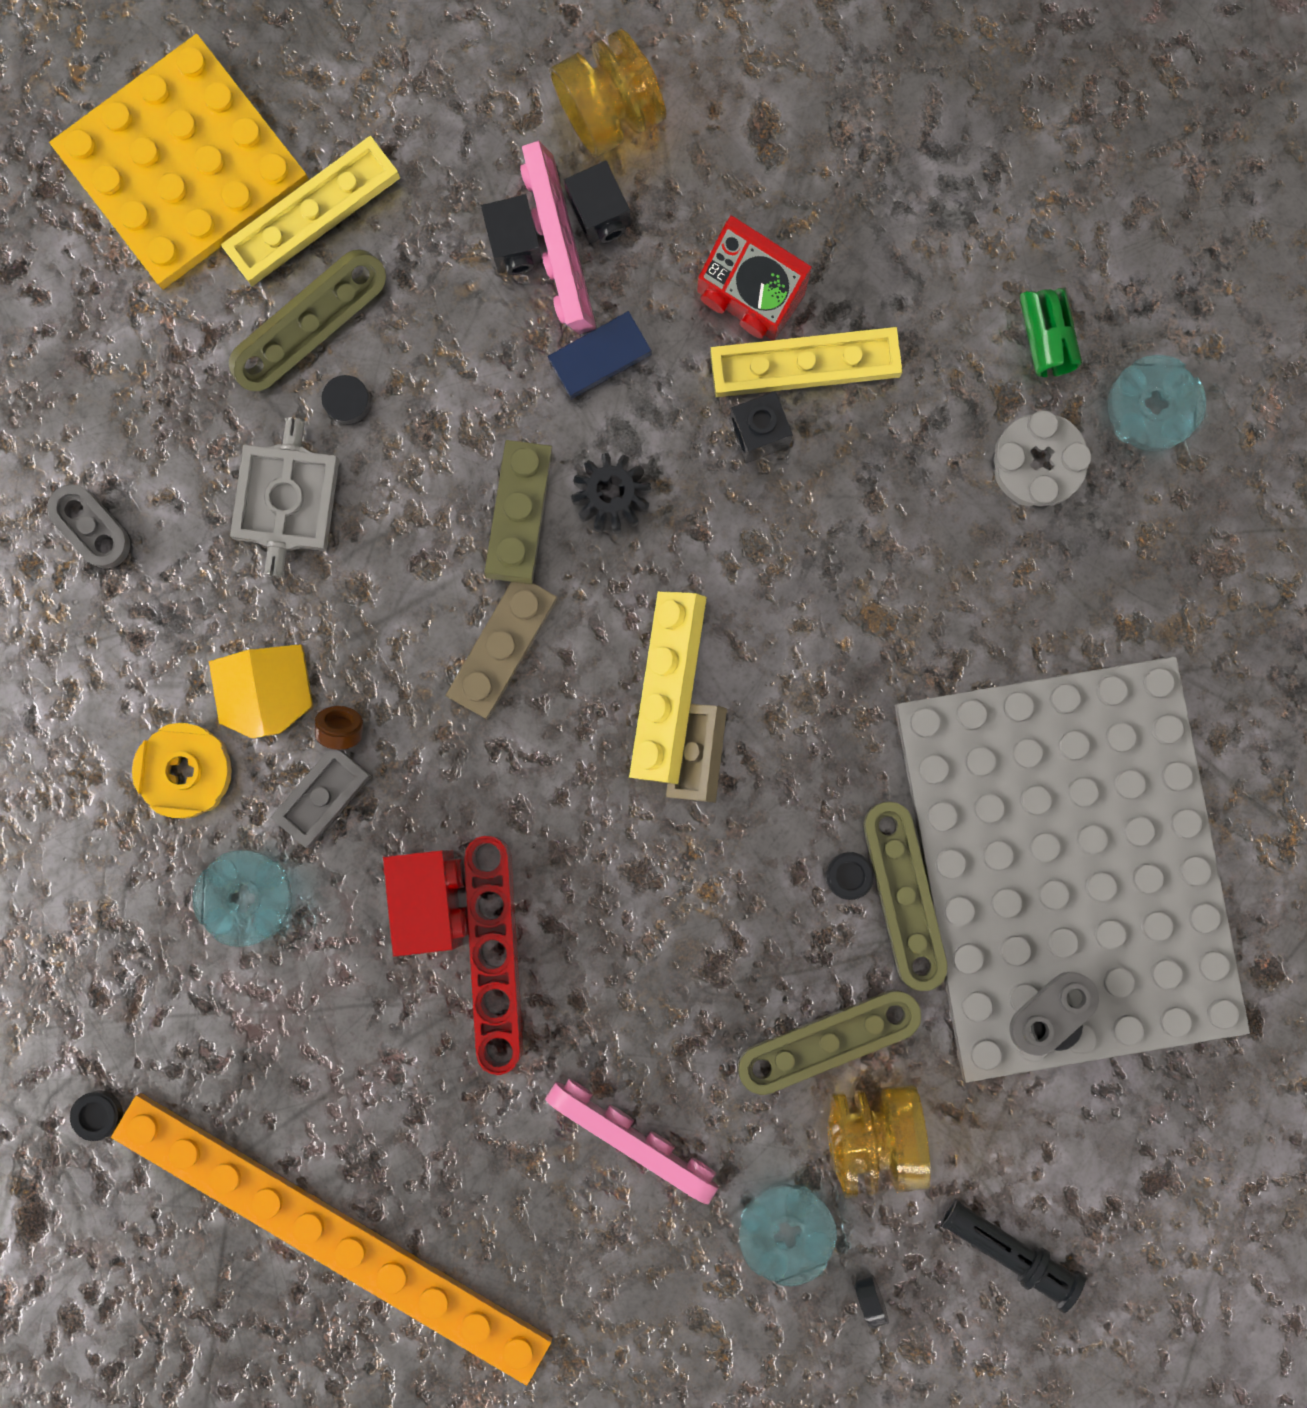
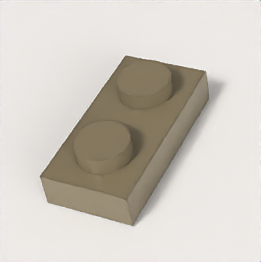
[666,704,727,803]

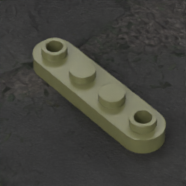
[229,249,386,391]
[863,802,947,991]
[738,990,921,1095]

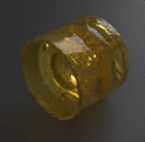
[549,28,666,158]
[827,1084,931,1199]

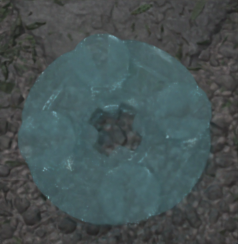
[1108,355,1206,451]
[193,850,292,947]
[738,1183,837,1286]

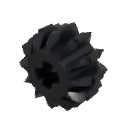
[571,453,651,534]

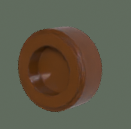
[314,706,363,750]

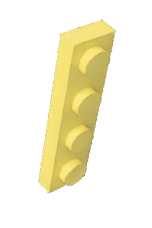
[221,136,400,287]
[710,327,902,398]
[629,591,707,784]

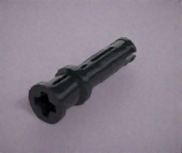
[940,1199,1086,1313]

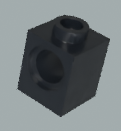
[564,160,631,245]
[481,194,543,275]
[729,391,793,464]

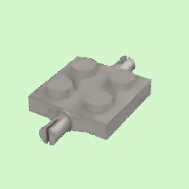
[230,417,339,578]

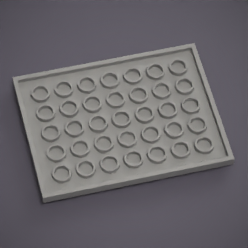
[895,656,1250,1082]

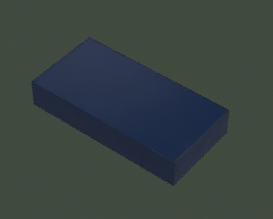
[548,311,652,400]

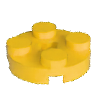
[132,723,232,819]

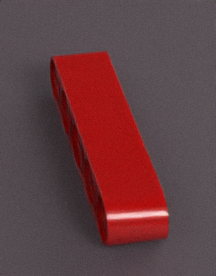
[464,836,523,1075]

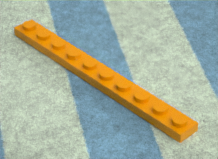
[111,1093,553,1386]

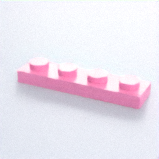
[520,140,597,334]

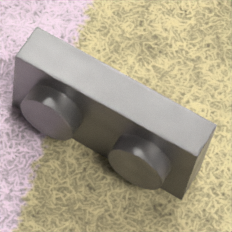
[270,749,372,848]

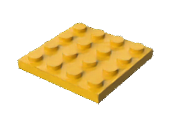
[49,33,309,290]

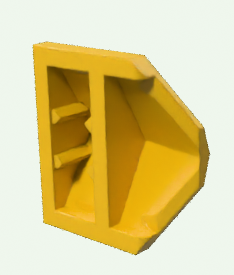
[209,644,314,739]

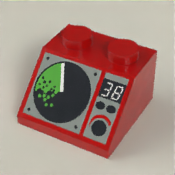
[697,215,812,340]

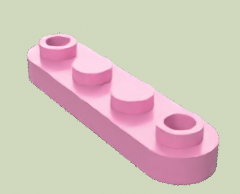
[545,1079,719,1205]

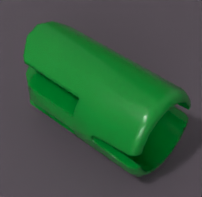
[1019,287,1082,378]

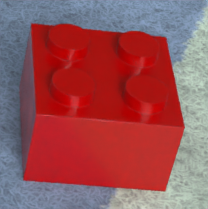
[383,850,469,957]

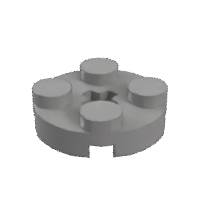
[994,410,1091,507]

